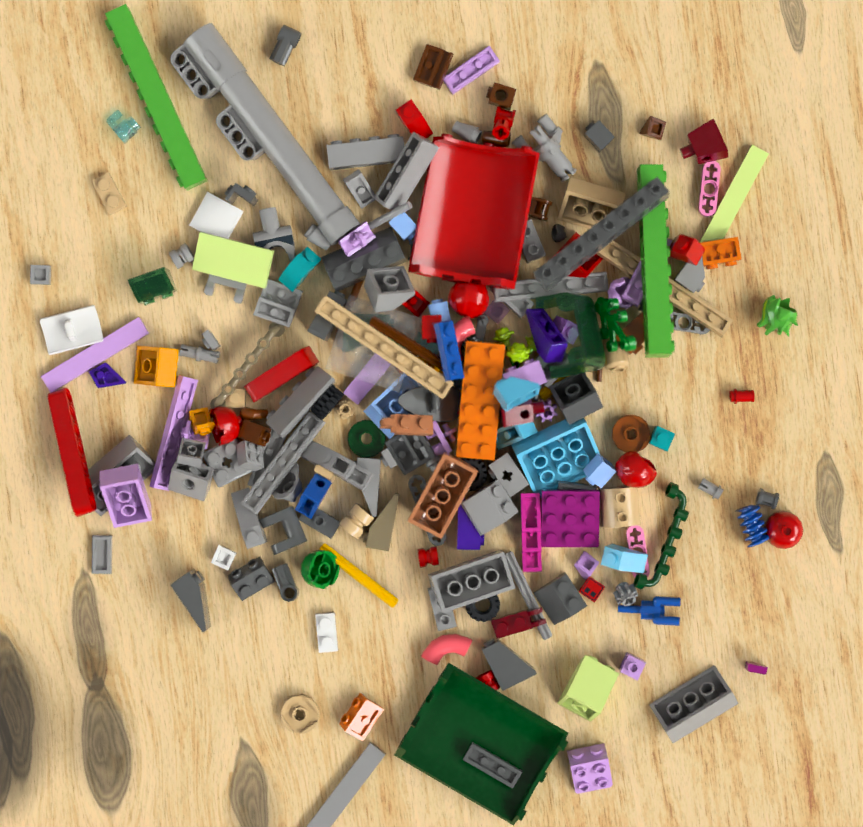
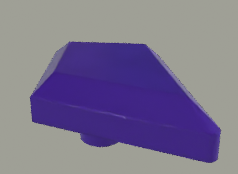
[89,362,126,388]

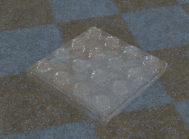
[325,295,422,392]

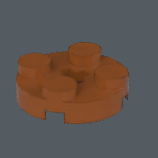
[612,415,651,452]

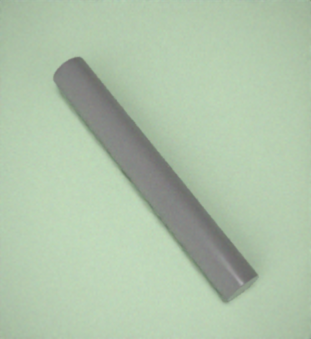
[368,201,412,230]

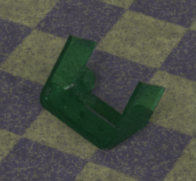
[535,292,606,379]

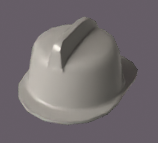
[272,462,303,502]

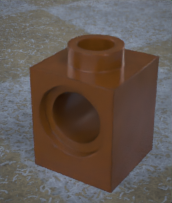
[486,82,516,110]
[238,419,272,447]

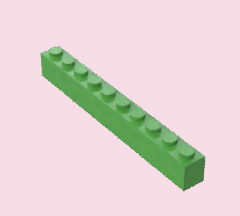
[105,4,208,190]
[637,164,675,358]

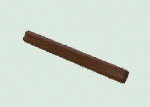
[369,316,443,371]

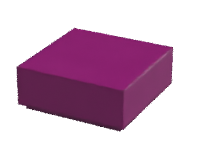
[745,661,768,675]

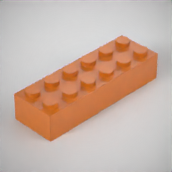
[455,340,505,460]

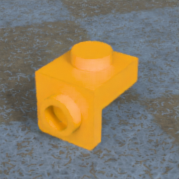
[188,407,215,436]

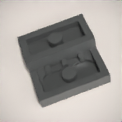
[385,435,436,476]

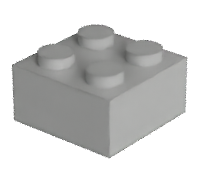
[177,438,206,468]
[236,440,264,472]

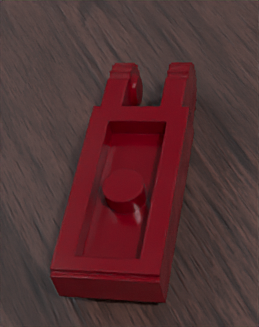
[491,607,547,639]

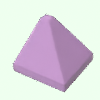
[574,551,600,580]

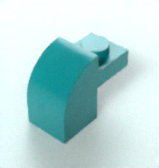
[278,247,321,292]

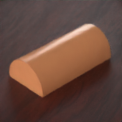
[407,452,478,539]

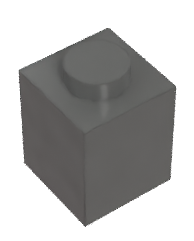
[584,120,615,152]

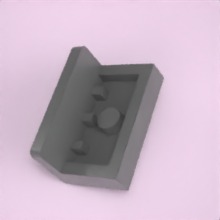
[225,183,258,206]
[228,557,275,601]

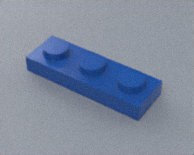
[434,321,464,381]

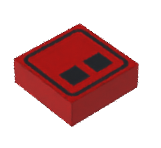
[578,577,605,603]

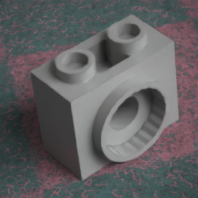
[168,456,214,501]

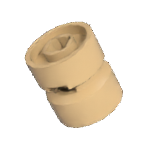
[339,503,375,539]

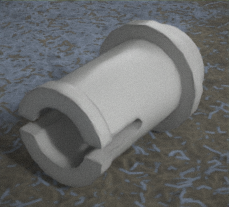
[698,478,724,499]

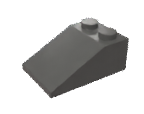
[170,569,211,633]

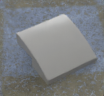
[253,279,303,328]

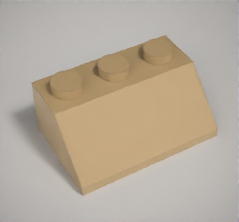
[557,177,626,229]

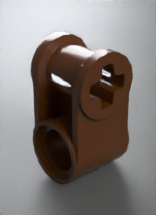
[528,197,553,221]

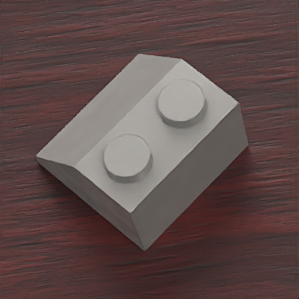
[364,266,415,312]
[461,480,518,536]

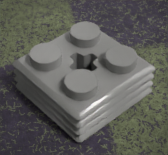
[203,438,252,487]

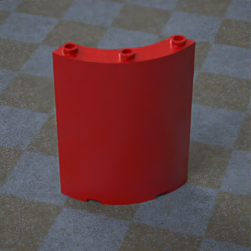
[408,134,540,289]

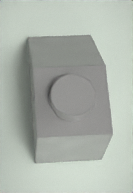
[674,257,705,293]

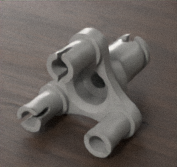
[512,113,577,182]

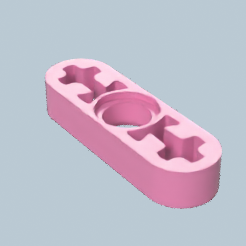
[698,161,721,217]
[626,525,650,578]

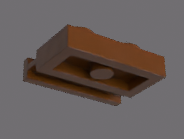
[413,44,454,90]

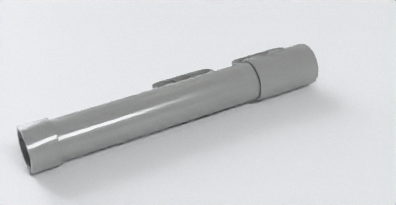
[170,23,360,245]

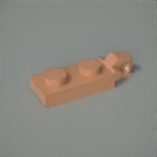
[380,414,433,436]

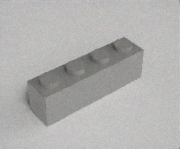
[374,132,439,210]
[327,134,404,170]

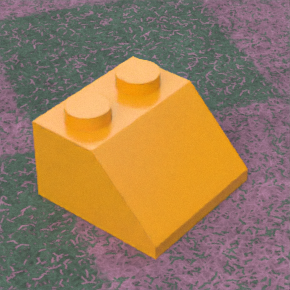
[134,346,179,388]

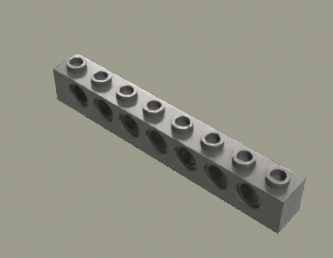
[534,177,669,292]

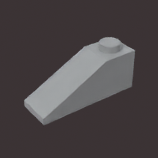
[354,457,381,517]
[231,488,268,549]

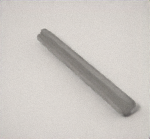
[505,551,552,640]

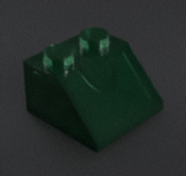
[128,267,177,306]

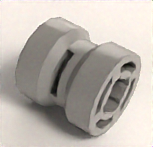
[169,243,194,269]

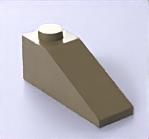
[363,493,399,551]

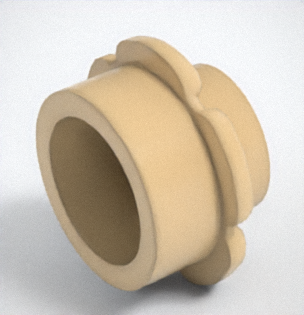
[336,400,355,419]

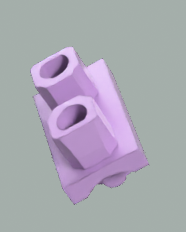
[337,221,376,257]
[426,421,457,456]

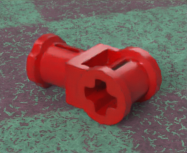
[492,106,516,140]

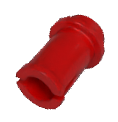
[729,389,755,404]

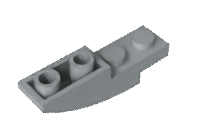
[300,441,374,492]

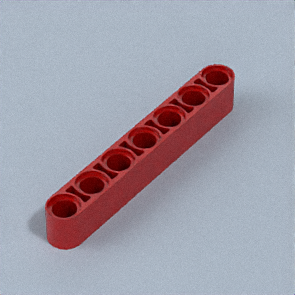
[47,388,97,517]

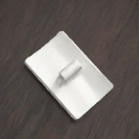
[40,305,104,355]

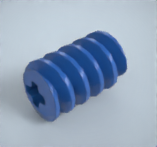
[735,505,770,547]

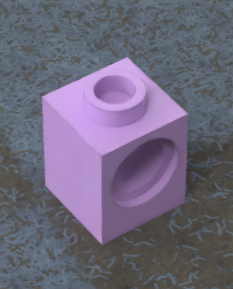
[619,652,646,680]

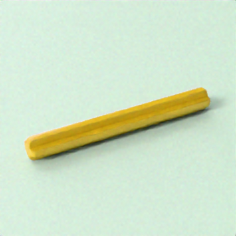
[319,543,398,608]

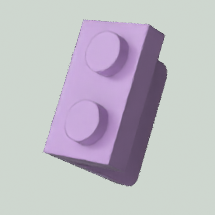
[567,743,613,794]

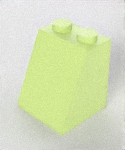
[557,655,619,722]

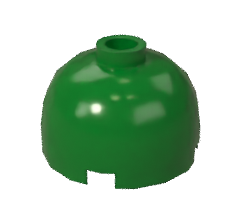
[300,550,340,589]

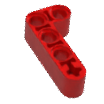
[244,346,319,403]

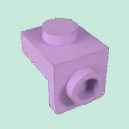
[181,420,210,449]

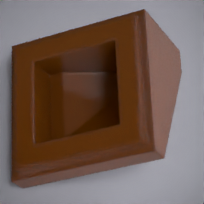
[639,116,666,140]

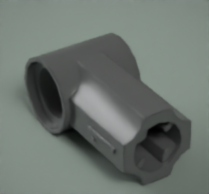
[269,25,302,66]
[272,563,299,602]

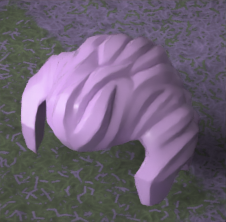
[607,277,633,309]

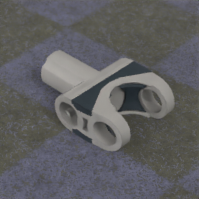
[253,207,295,262]

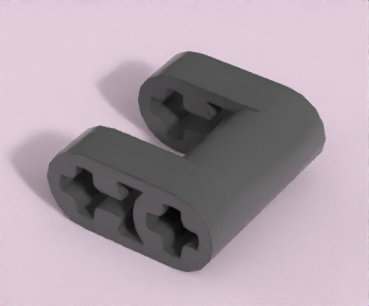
[260,506,307,555]

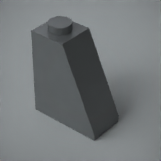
[307,290,348,341]
[482,638,537,691]

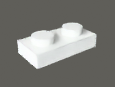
[315,612,338,653]

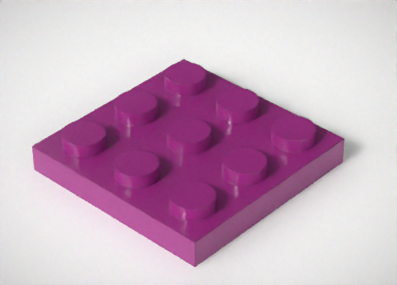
[541,490,600,547]

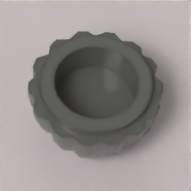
[551,224,567,242]

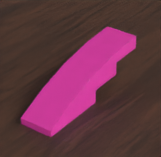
[521,493,542,572]

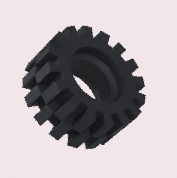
[310,385,345,420]
[462,458,487,491]
[466,595,500,622]

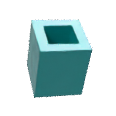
[648,426,675,452]

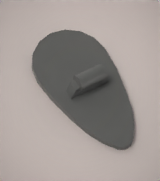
[398,386,461,422]

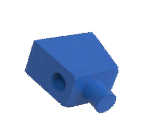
[295,474,332,519]

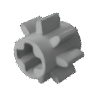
[613,582,638,606]

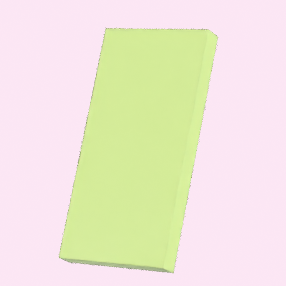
[192,232,274,288]

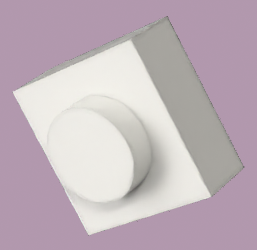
[211,545,236,570]

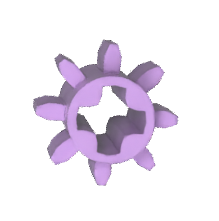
[535,398,558,422]

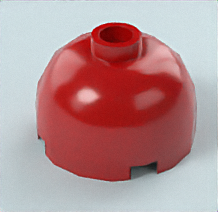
[209,406,242,446]
[764,511,803,549]

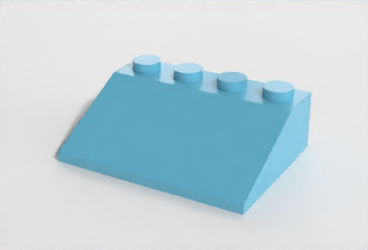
[511,418,600,498]

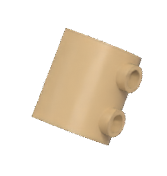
[599,487,641,528]

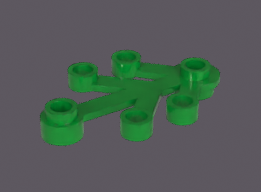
[594,297,637,352]

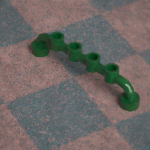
[633,482,689,590]

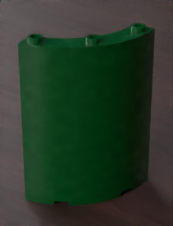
[394,663,569,825]

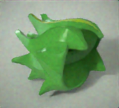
[757,295,798,337]

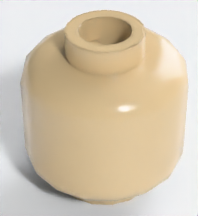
[602,343,629,373]

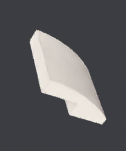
[189,192,244,239]

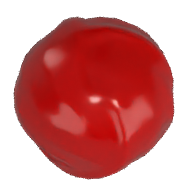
[448,283,489,319]
[615,451,657,488]

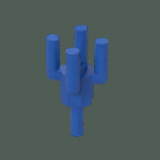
[618,596,681,626]

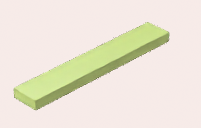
[699,145,769,243]

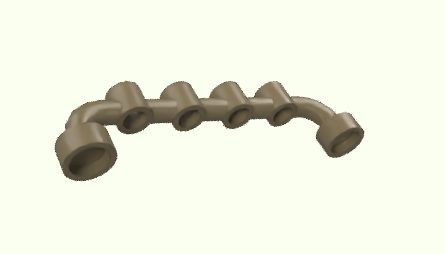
[210,322,285,408]

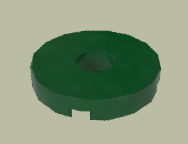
[347,420,386,458]

